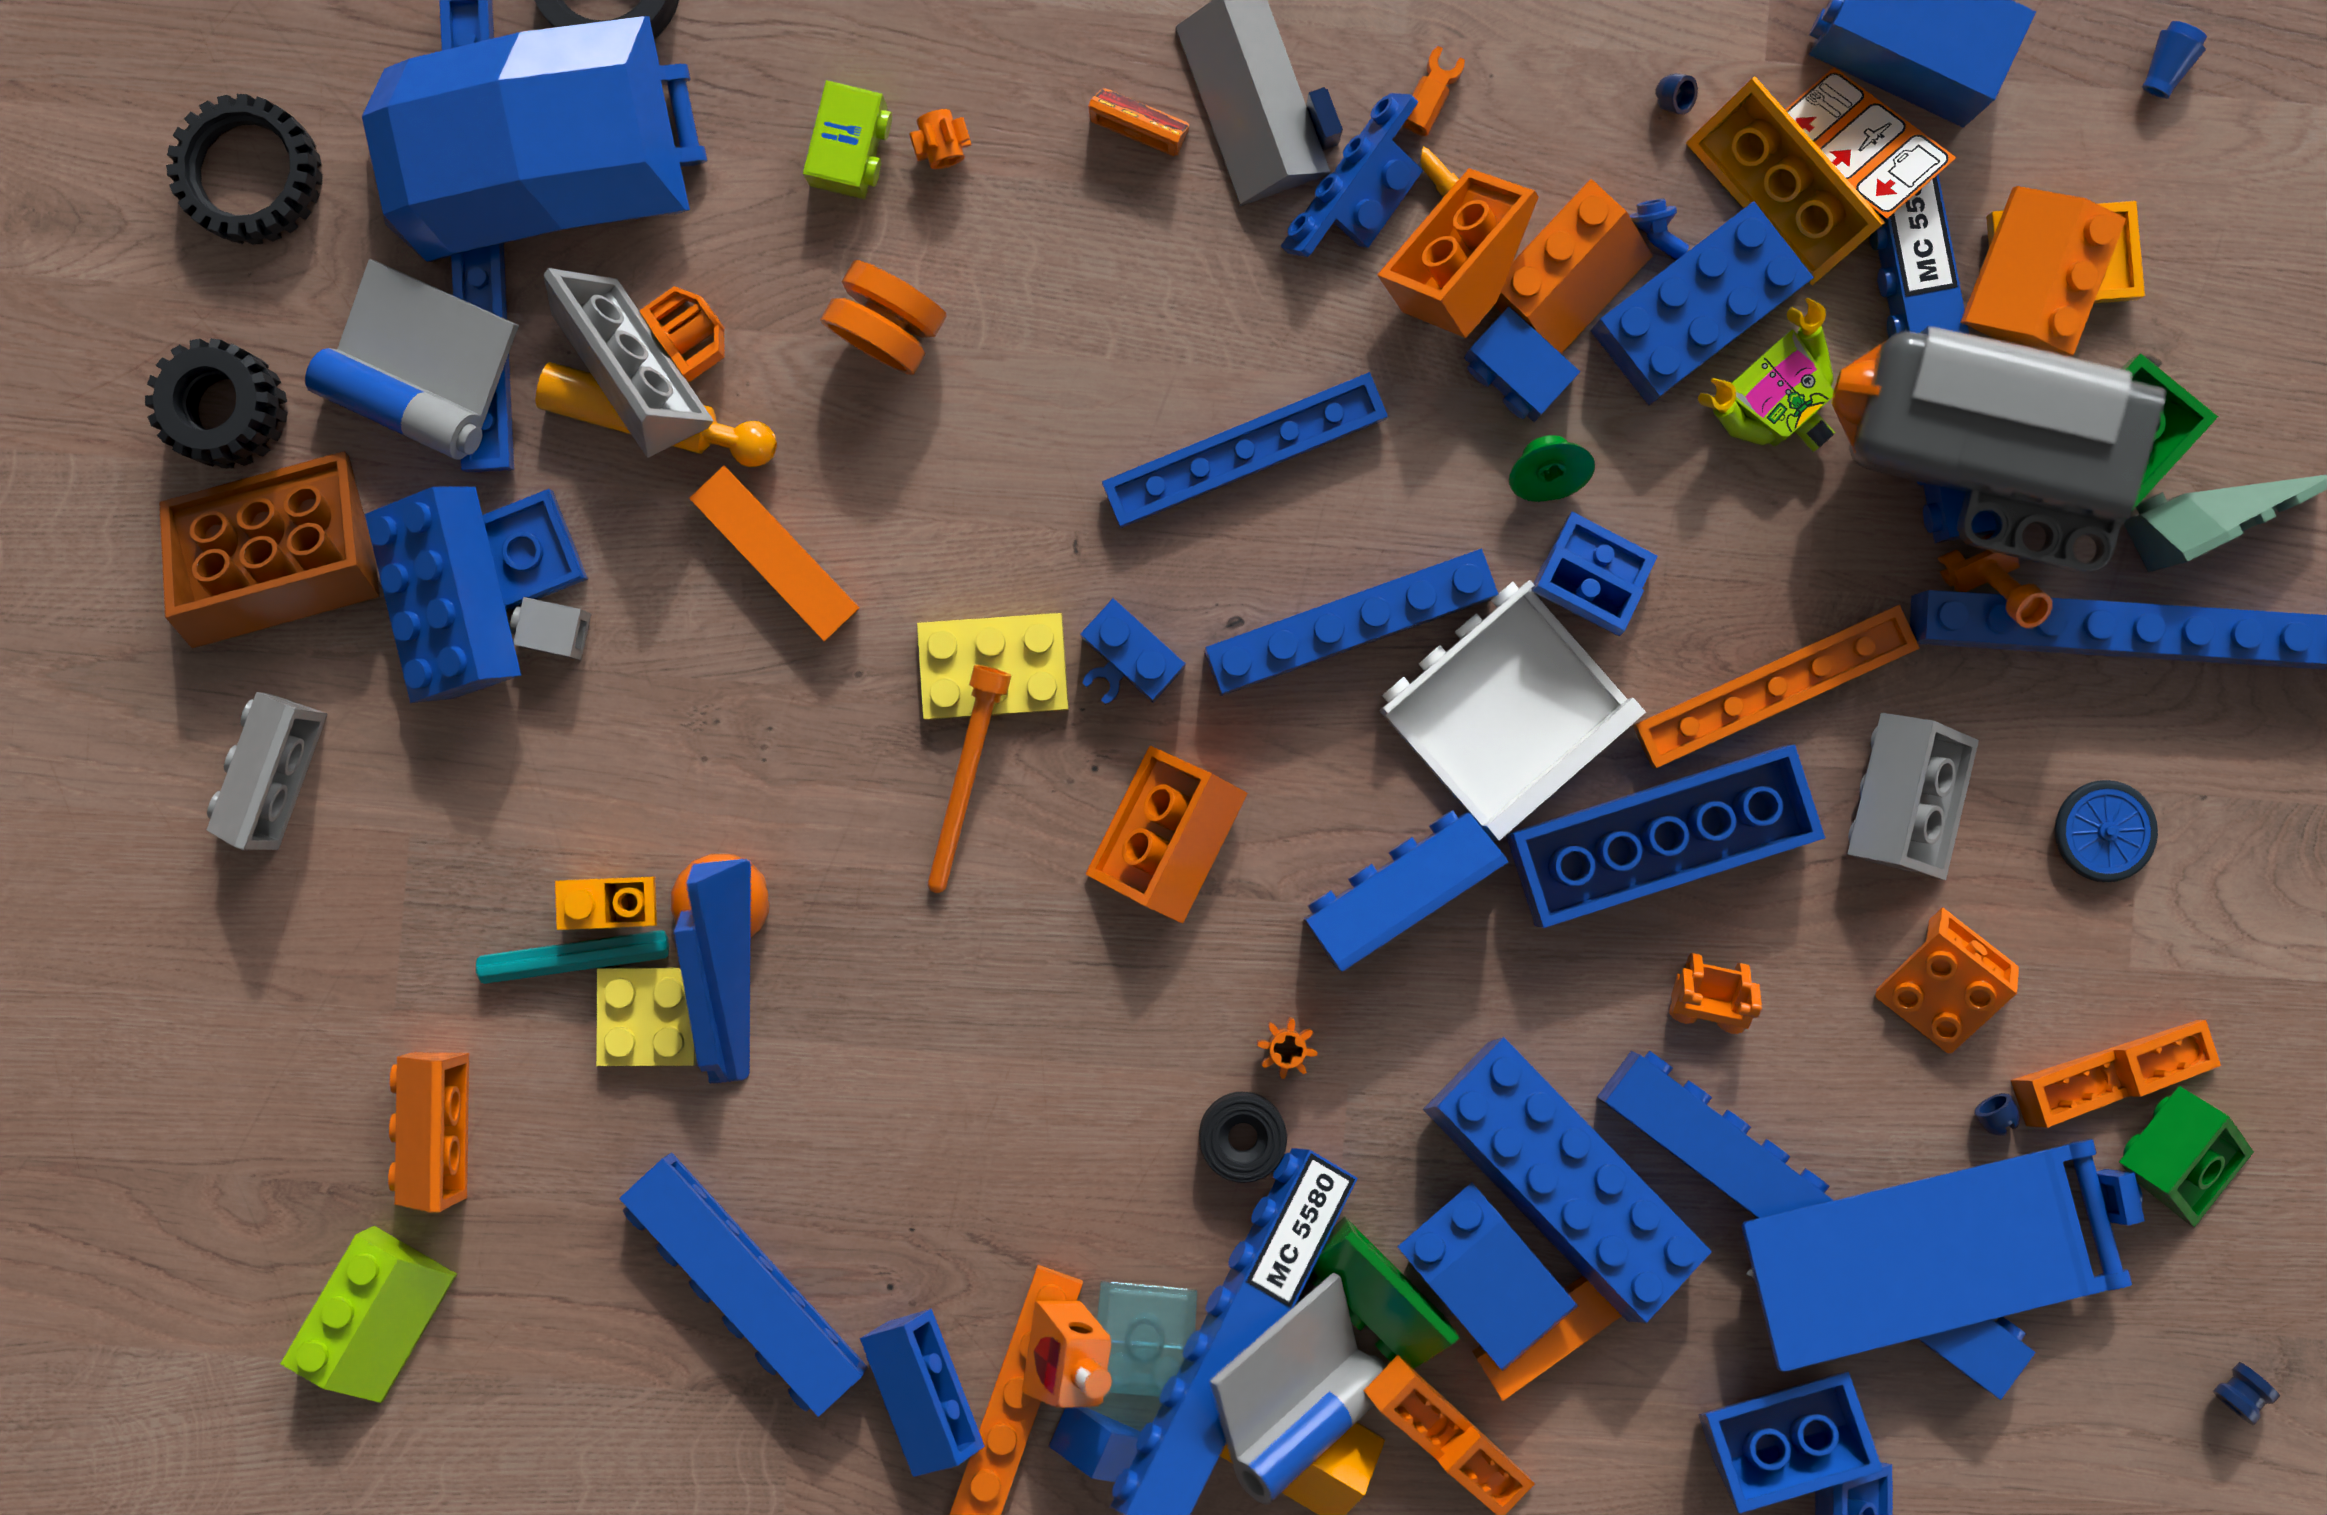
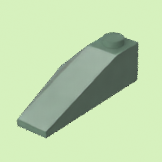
[2124,475,2327,572]

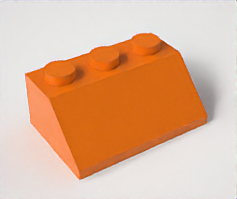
[1494,179,1653,354]
[1960,186,2126,356]
[1085,745,1248,924]
[388,1052,469,1212]

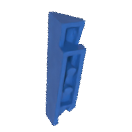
[674,859,751,1084]

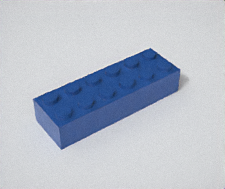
[1506,744,1825,928]
[1423,1037,1712,1323]

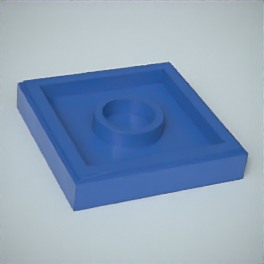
[483,489,588,612]

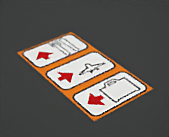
[1785,67,1957,218]

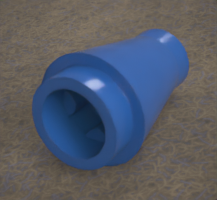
[2142,21,2207,99]

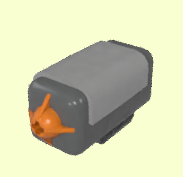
[1831,326,2165,571]

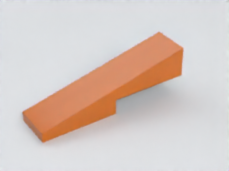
[689,465,859,641]
[2011,1020,2221,1128]
[1472,1276,1622,1401]
[1364,1355,1535,1515]

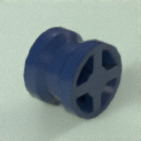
[2213,1362,2280,1425]

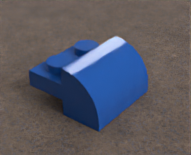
[1531,511,1658,636]

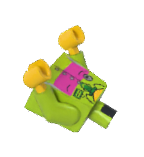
[1698,298,1835,452]

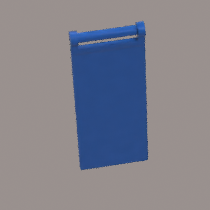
[1742,1139,2132,1371]

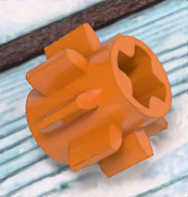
[909,109,972,169]
[1256,1017,1318,1079]

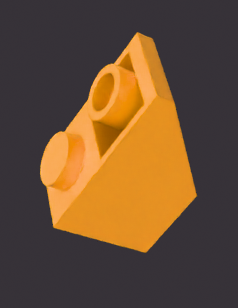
[555,877,657,930]

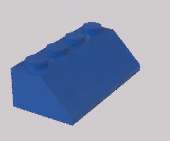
[1304,810,1508,972]

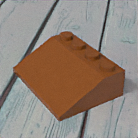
[159,451,380,649]

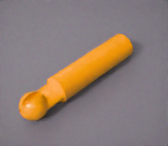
[535,362,777,467]

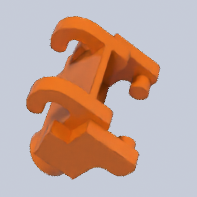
[1669,953,1762,1034]

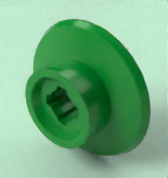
[1509,435,1595,502]

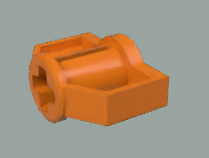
[639,286,725,382]

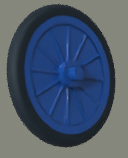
[2055,780,2158,882]

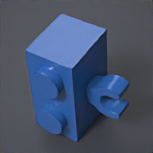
[1080,598,1186,705]

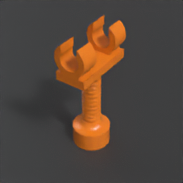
[1937,532,2053,628]

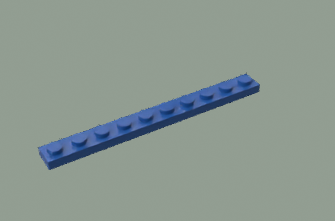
[439,0,514,473]

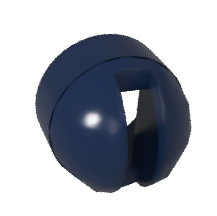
[1655,73,1698,115]
[1975,1093,2020,1136]

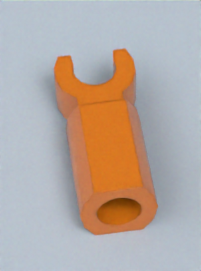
[1402,46,1465,136]

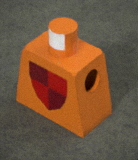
[1022,1301,1112,1408]

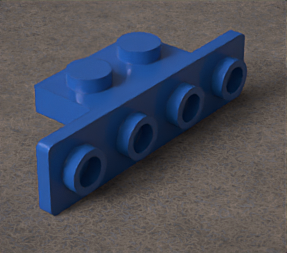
[1281,93,1423,257]

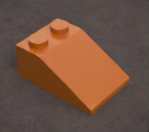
[1377,168,1539,338]

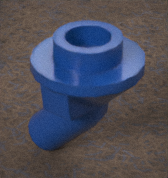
[1629,199,1689,260]

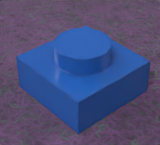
[2097,1169,2145,1226]

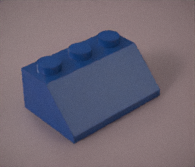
[1698,1372,1883,1514]

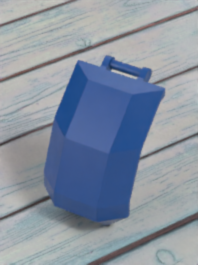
[362,16,708,262]

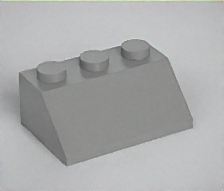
[206,692,327,850]
[1847,713,1979,880]

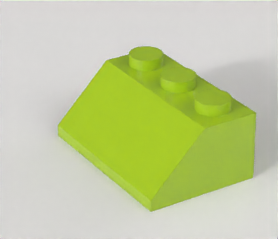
[280,1226,457,1403]

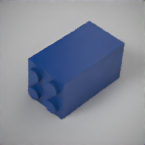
[1809,0,2036,128]

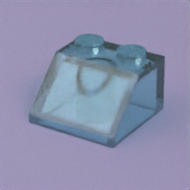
[1097,1281,1197,1397]

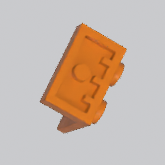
[1875,907,2019,1054]

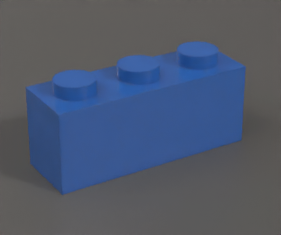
[860,1308,985,1477]

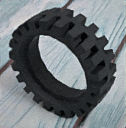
[166,94,323,245]

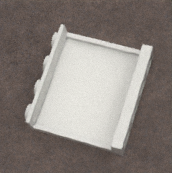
[1379,580,1646,841]

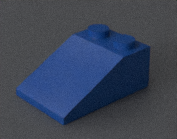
[1397,1182,1578,1371]

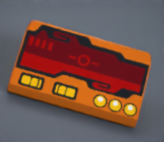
[1088,88,1189,156]

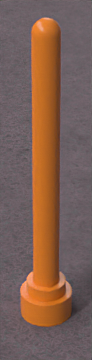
[928,665,1012,893]

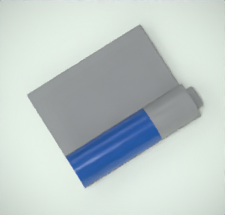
[305,259,519,460]
[1210,1273,1386,1504]

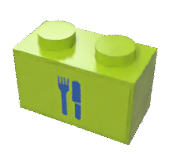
[803,80,892,199]

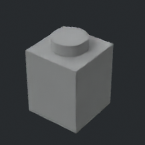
[510,597,591,660]

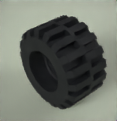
[145,338,288,469]

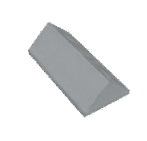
[1176,0,1330,206]
[543,268,714,458]

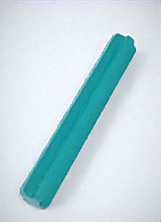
[476,930,670,984]

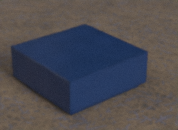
[1306,87,1343,151]

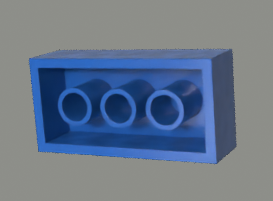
[1590,201,1814,406]
[365,487,522,703]

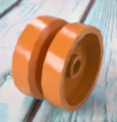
[820,260,947,375]

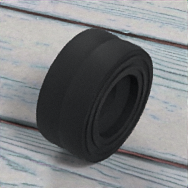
[1199,1092,1287,1183]

